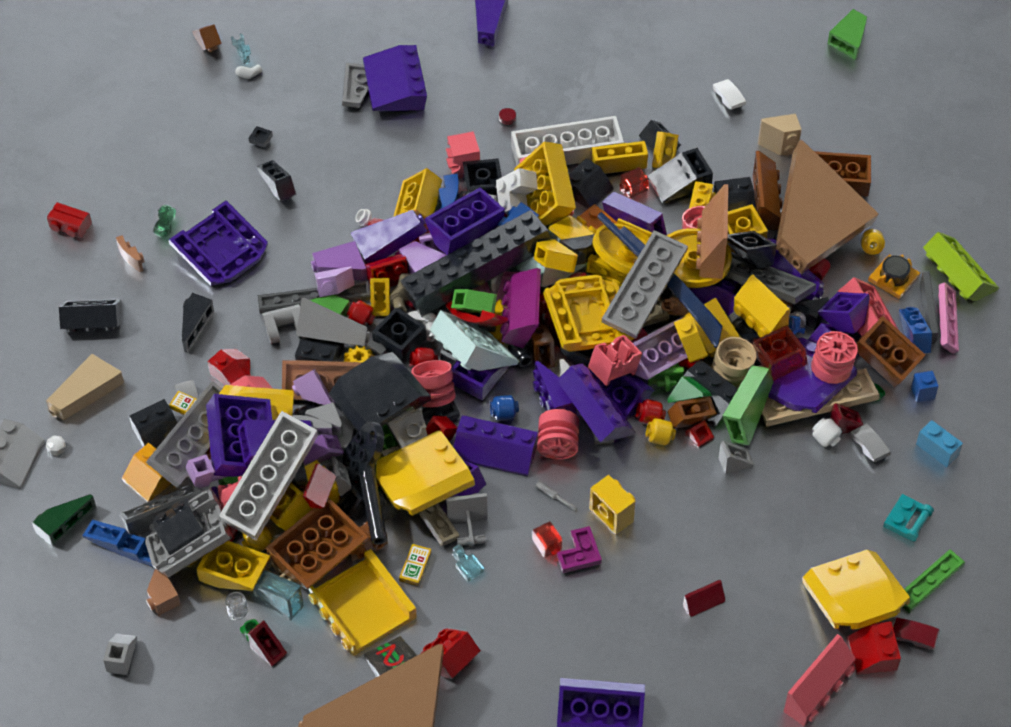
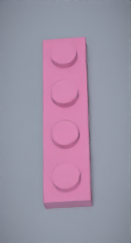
[938,282,959,354]

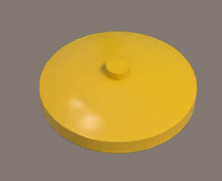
[593,223,650,275]
[667,228,732,288]

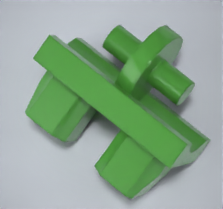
[648,363,684,392]

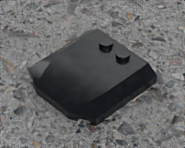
[329,352,431,432]

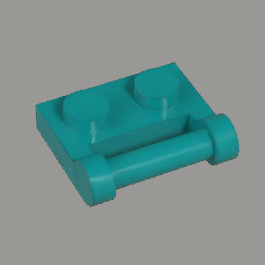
[883,494,934,542]

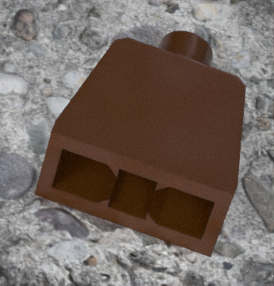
[528,324,555,368]

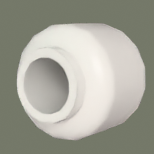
[812,418,842,447]

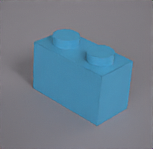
[916,420,963,467]

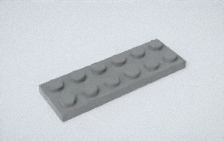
[601,230,688,339]
[146,381,222,488]

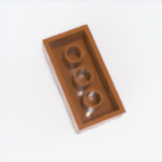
[814,151,871,197]

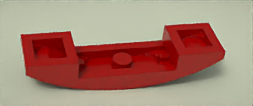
[445,301,508,327]

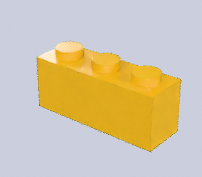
[591,141,648,174]

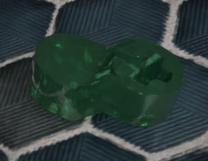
[153,204,176,238]

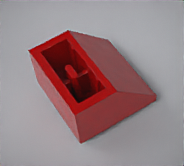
[365,254,408,287]
[420,628,481,679]

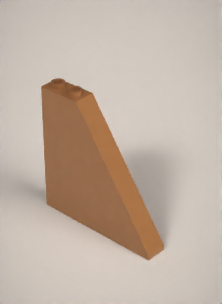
[776,139,879,274]
[298,644,444,727]

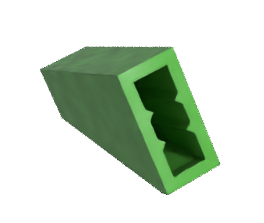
[723,366,773,445]

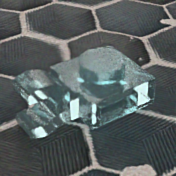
[231,33,251,64]
[452,544,484,582]

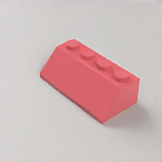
[838,277,899,336]
[784,634,856,726]

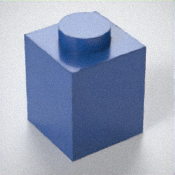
[911,371,939,402]

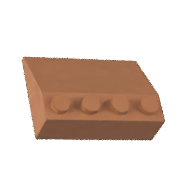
[696,184,728,279]

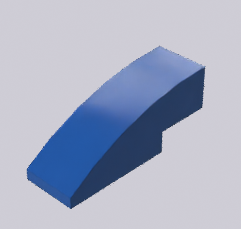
[439,174,459,209]

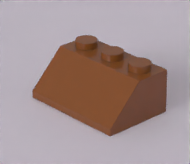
[856,316,925,387]

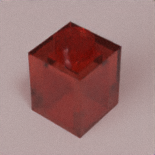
[619,167,649,198]
[532,521,562,558]

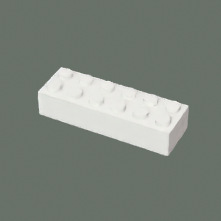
[511,116,624,166]
[219,411,318,541]

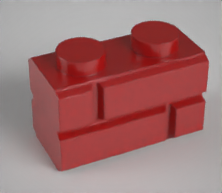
[47,202,92,238]

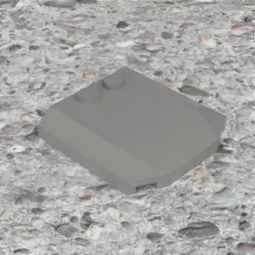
[145,488,232,577]

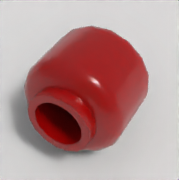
[346,300,376,326]
[409,348,438,368]
[636,399,666,425]

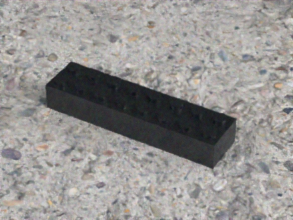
[400,210,551,317]

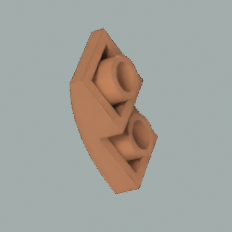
[116,235,145,272]

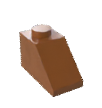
[192,24,222,52]
[667,396,716,429]

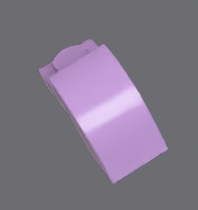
[186,454,225,488]

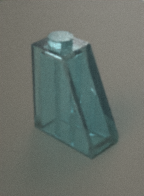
[253,570,304,621]

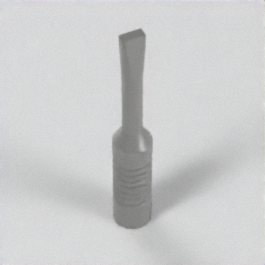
[535,481,577,511]

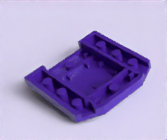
[169,200,268,286]
[765,337,857,413]

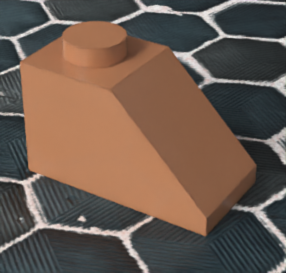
[146,569,181,616]

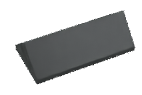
[119,483,202,536]

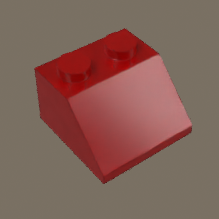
[847,621,901,675]

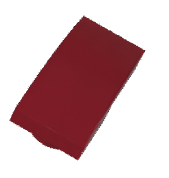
[893,617,940,649]

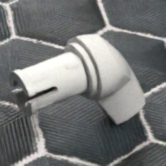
[406,311,437,342]

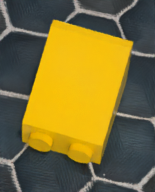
[682,298,740,358]

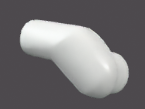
[235,64,262,79]

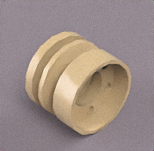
[711,337,756,388]

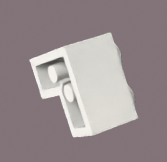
[496,168,538,216]

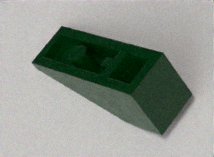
[32,494,96,546]

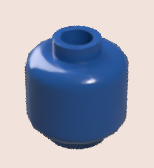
[490,395,519,421]

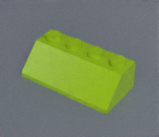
[923,232,999,301]

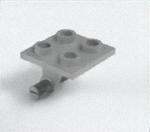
[446,493,488,546]

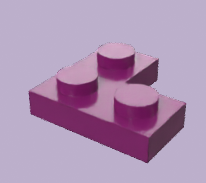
[557,526,602,573]

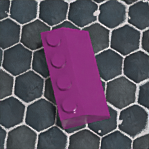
[500,268,541,348]

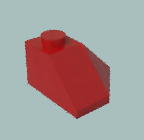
[207,349,251,385]

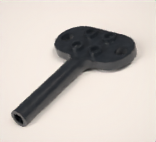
[343,422,387,545]

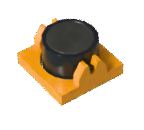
[868,254,920,299]

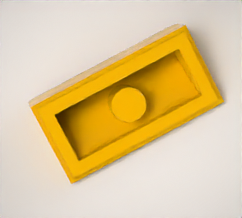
[652,132,679,168]

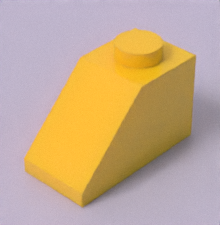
[674,315,708,363]

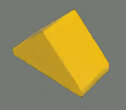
[370,278,390,316]

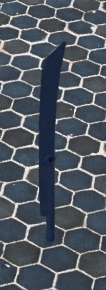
[597,212,723,348]

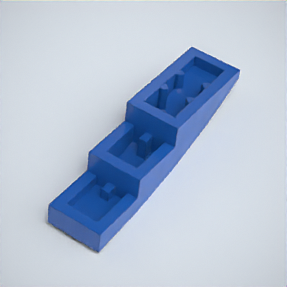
[82,520,153,567]

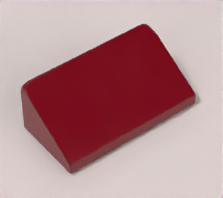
[683,580,725,617]

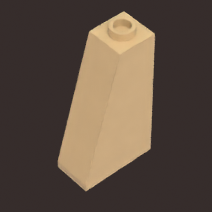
[46,354,124,420]

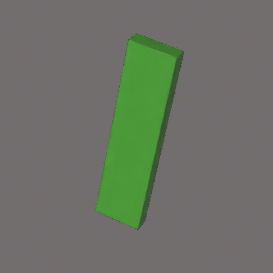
[903,549,965,614]

